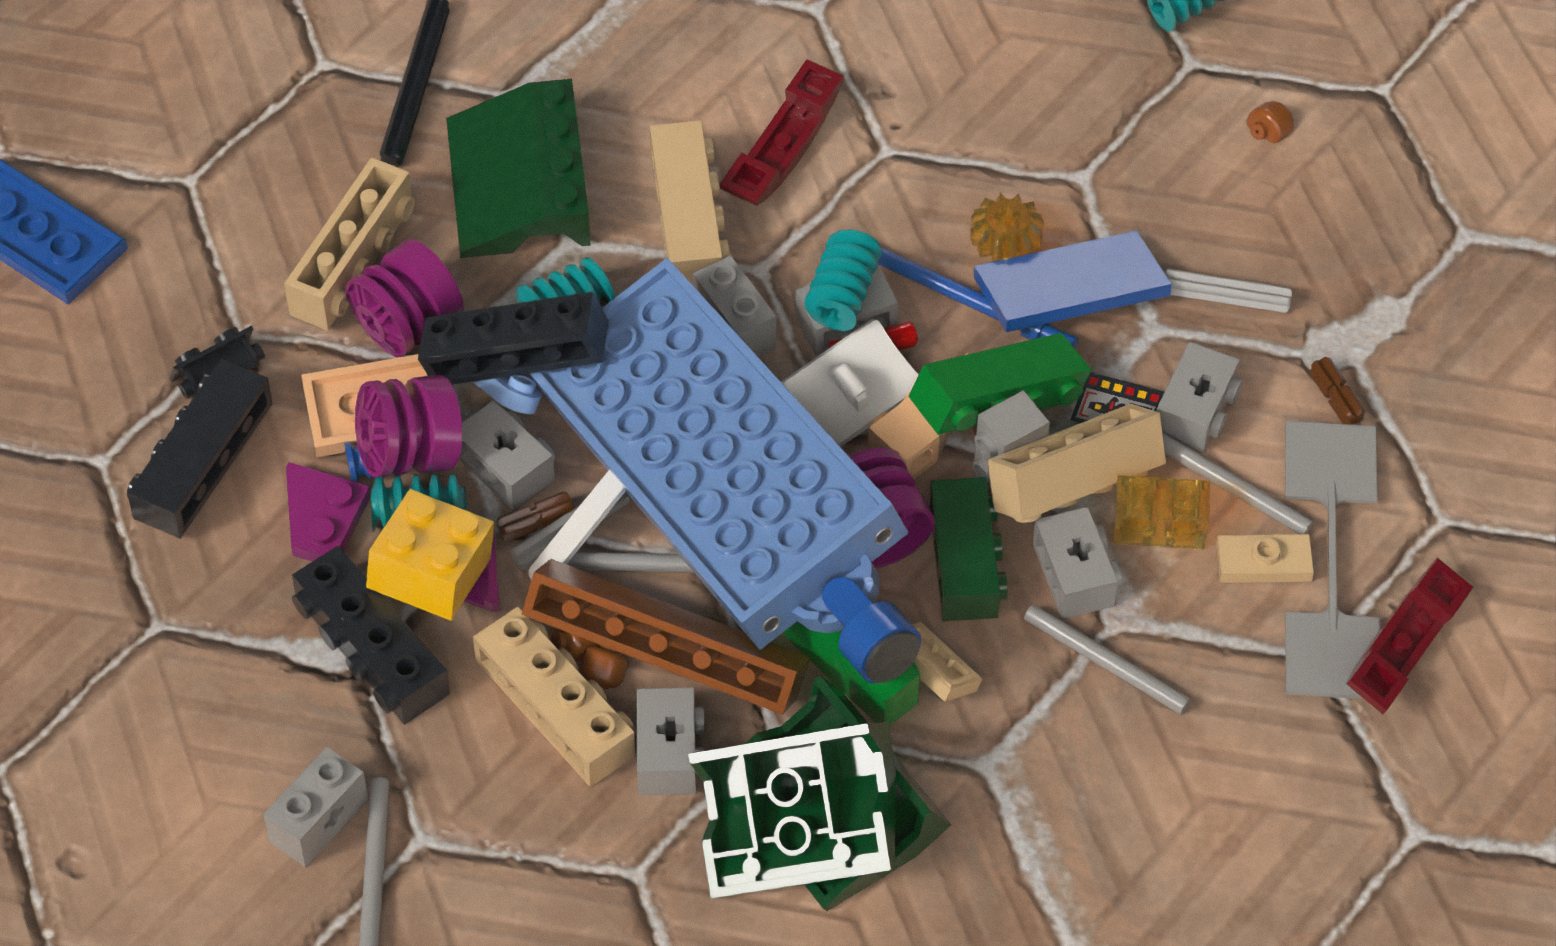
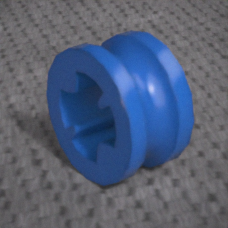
[344,442,374,482]

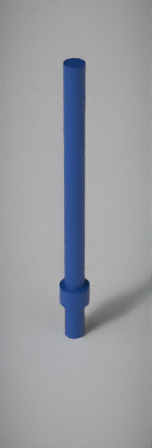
[878,247,1078,348]

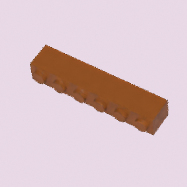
[521,559,810,715]

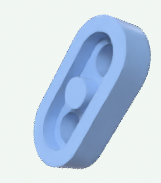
[473,375,542,414]

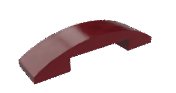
[719,59,844,206]
[1346,558,1474,714]

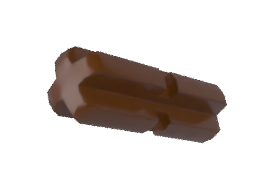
[1310,357,1366,425]
[497,492,574,542]

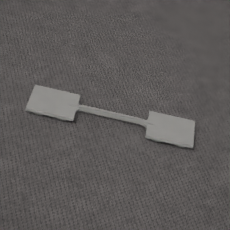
[1285,421,1380,699]

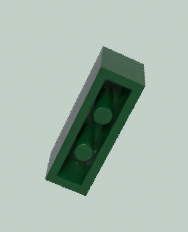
[929,477,1008,622]

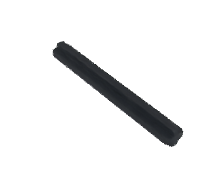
[379,0,450,167]

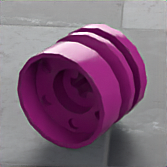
[345,239,464,358]
[355,375,462,478]
[849,447,935,569]

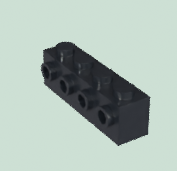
[418,292,609,385]
[127,359,273,539]
[292,546,450,725]

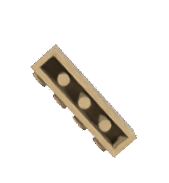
[650,120,730,285]
[284,157,415,331]
[988,404,1166,523]
[473,607,637,788]

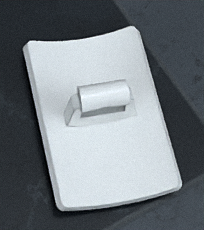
[781,319,919,447]

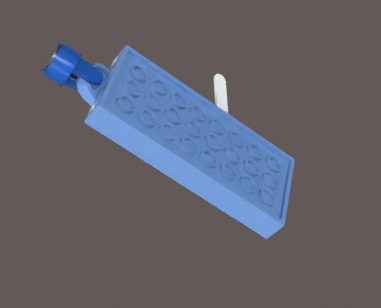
[529,258,921,683]

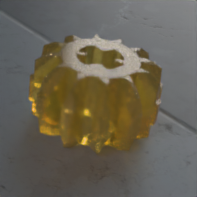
[970,192,1044,262]

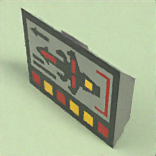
[1070,372,1165,423]

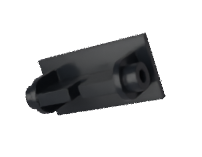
[170,325,265,399]

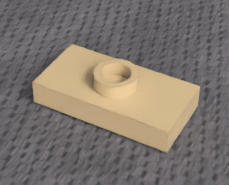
[1216,534,1314,583]
[912,622,982,702]

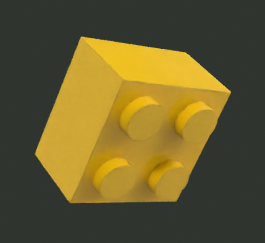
[366,489,495,621]

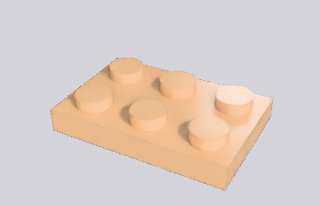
[301,354,428,457]

